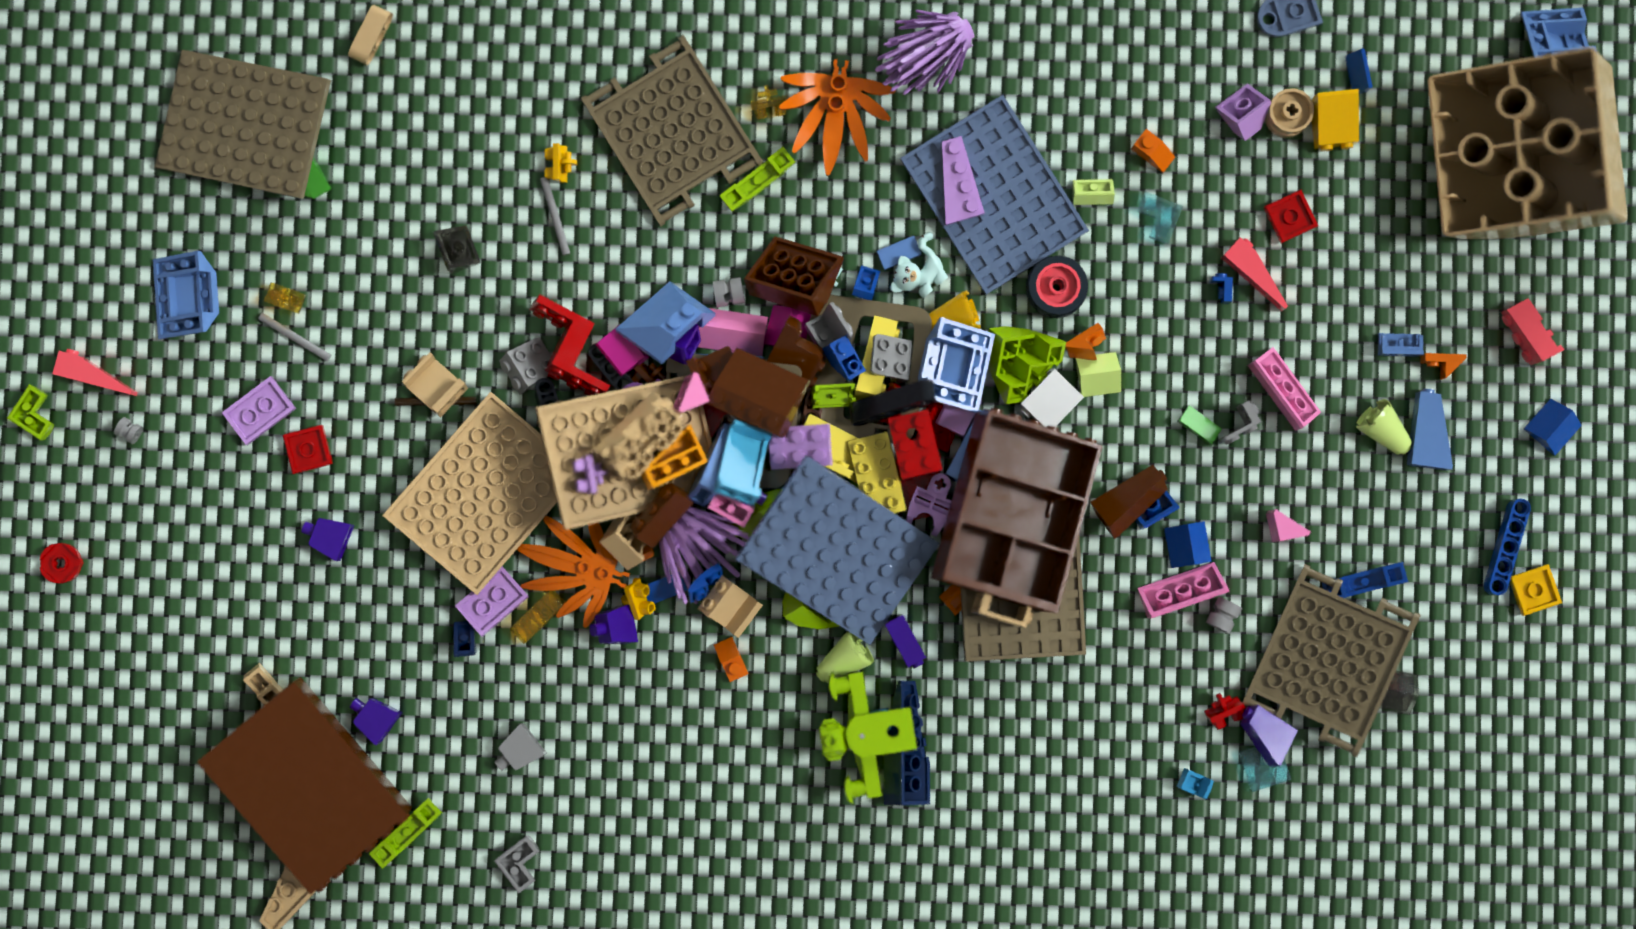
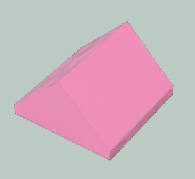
[672,372,709,414]
[1266,509,1311,542]

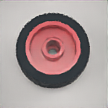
[1026,256,1088,318]

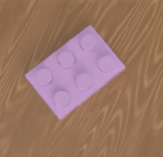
[222,376,296,445]
[769,424,832,469]
[455,566,529,637]

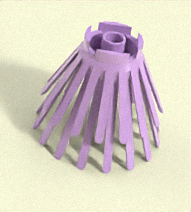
[659,506,749,604]

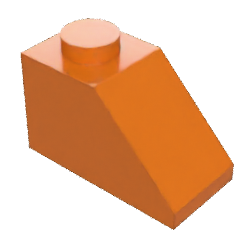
[1131,129,1175,173]

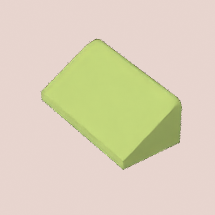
[1072,179,1115,205]

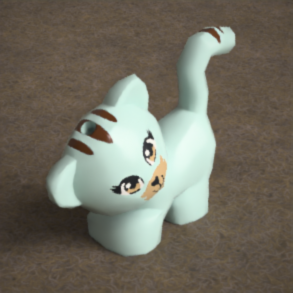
[890,232,948,299]

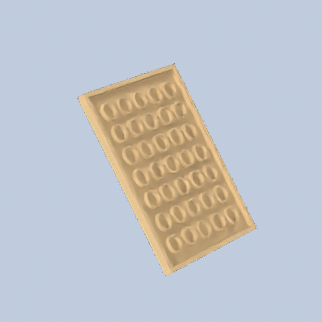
[536,375,712,530]
[382,392,557,595]

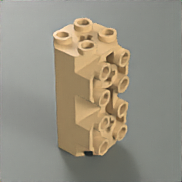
[592,392,684,483]

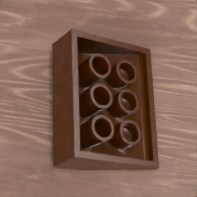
[744,236,844,316]
[707,348,810,437]

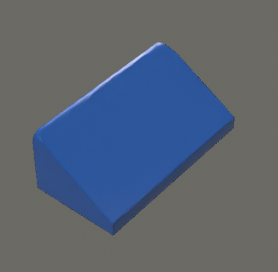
[1345,48,1372,94]
[647,572,688,604]

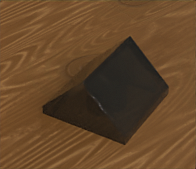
[433,225,481,274]
[1379,670,1419,715]

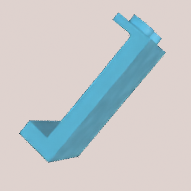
[714,420,772,505]

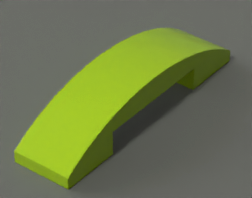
[719,147,796,212]
[369,798,442,869]

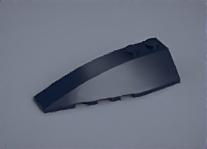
[884,681,930,806]

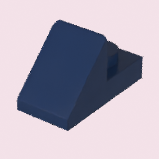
[454,621,477,657]

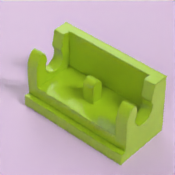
[810,383,856,409]

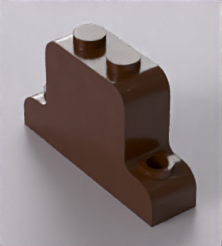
[767,315,826,393]

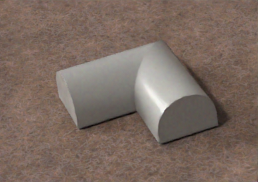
[494,835,540,894]

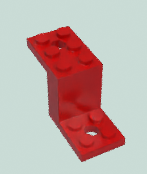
[529,295,610,397]
[888,409,948,521]

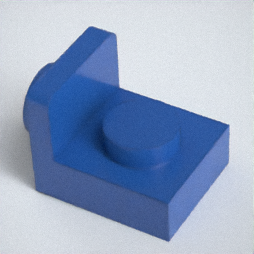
[1210,273,1233,304]

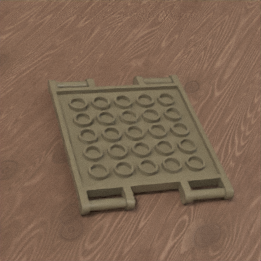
[581,35,763,226]
[1243,564,1421,758]

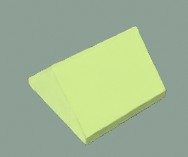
[1075,352,1121,397]

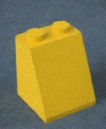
[1311,89,1359,152]

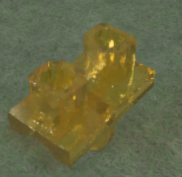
[750,85,787,120]
[264,282,306,314]

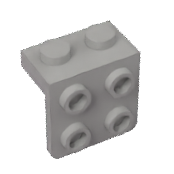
[804,302,853,360]
[870,334,912,384]
[499,337,551,395]
[1218,400,1261,445]

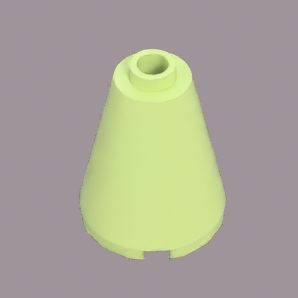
[1356,399,1412,455]
[816,631,874,683]

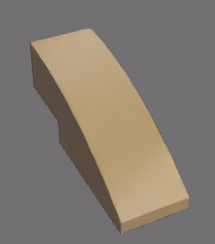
[243,663,283,706]

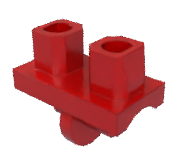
[1204,693,1246,730]

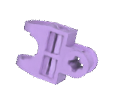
[906,474,952,537]

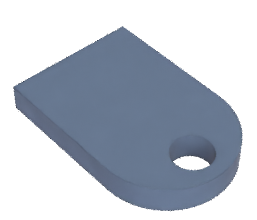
[1257,0,1323,38]

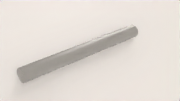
[540,177,571,256]
[258,313,331,361]

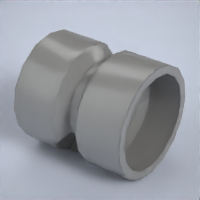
[713,277,745,307]
[1206,597,1242,634]

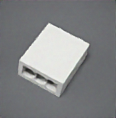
[1019,369,1084,428]

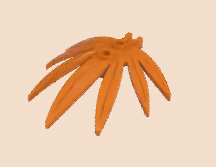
[779,59,895,176]
[517,516,631,628]

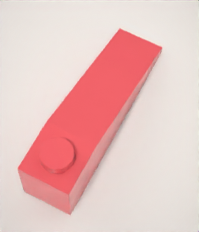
[1221,237,1288,312]
[52,349,138,396]

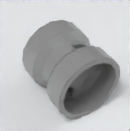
[114,417,143,444]

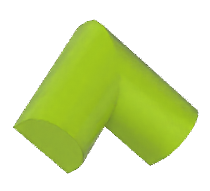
[7,384,54,440]

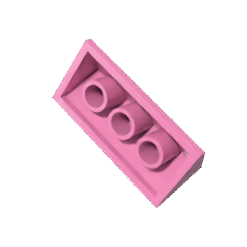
[698,308,768,356]
[1247,347,1321,431]
[1137,562,1229,619]

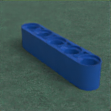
[1484,499,1531,595]

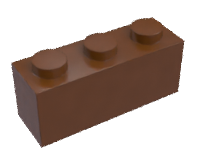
[629,481,693,548]

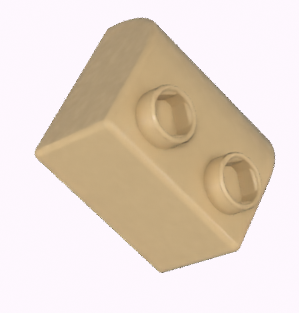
[1428,47,1627,239]

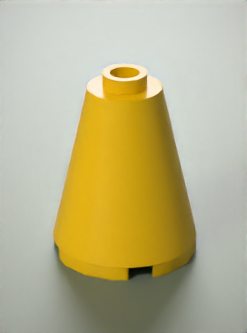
[929,290,981,329]

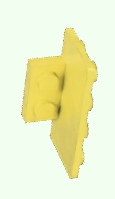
[803,414,859,484]
[848,432,906,513]

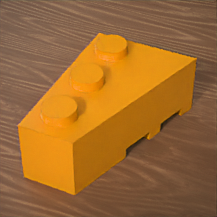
[640,425,708,490]

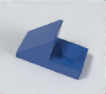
[852,265,880,300]

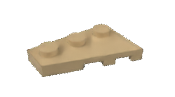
[259,866,316,929]

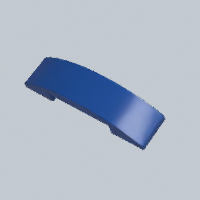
[1322,562,1408,598]

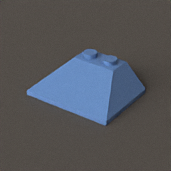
[1521,8,1597,57]
[153,251,219,339]
[615,282,716,364]
[918,317,995,413]

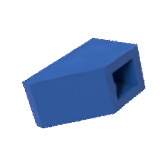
[823,335,866,381]

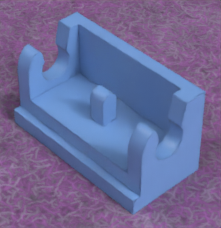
[1378,333,1424,357]

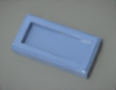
[877,236,922,271]

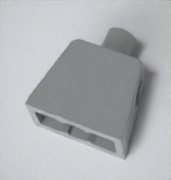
[495,723,547,771]

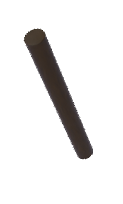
[395,397,477,406]

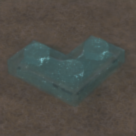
[1137,191,1183,245]
[1238,747,1291,792]

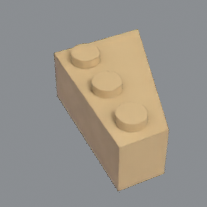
[600,512,646,570]

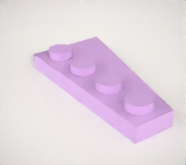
[942,136,985,226]

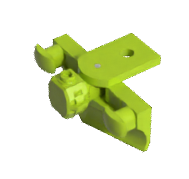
[819,671,917,805]

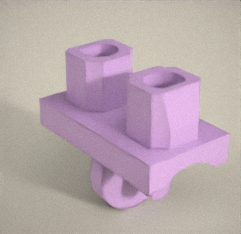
[572,455,608,495]

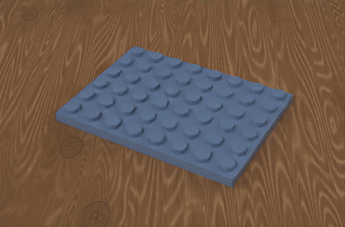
[900,95,1089,295]
[736,455,940,645]

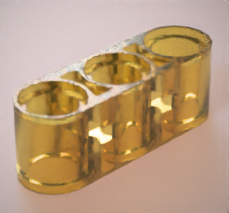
[510,591,565,644]

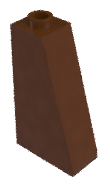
[1090,465,1168,539]

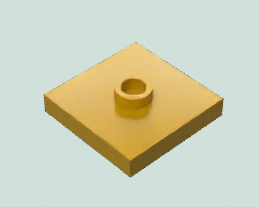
[1510,564,1562,616]

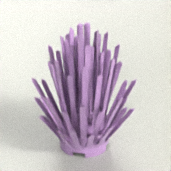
[875,10,974,95]

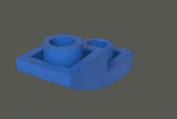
[688,563,723,603]

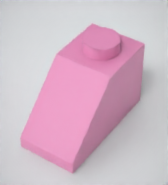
[708,494,755,527]

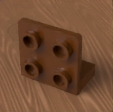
[686,346,733,397]

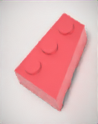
[1501,298,1565,365]

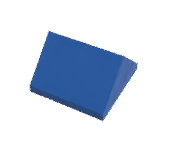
[1524,399,1582,456]
[1135,491,1180,530]
[1164,521,1212,568]

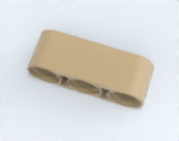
[348,5,393,65]

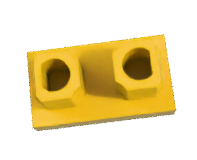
[545,143,577,183]
[621,578,656,620]

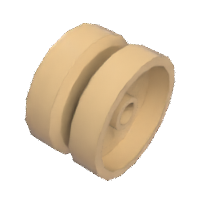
[1265,88,1314,138]

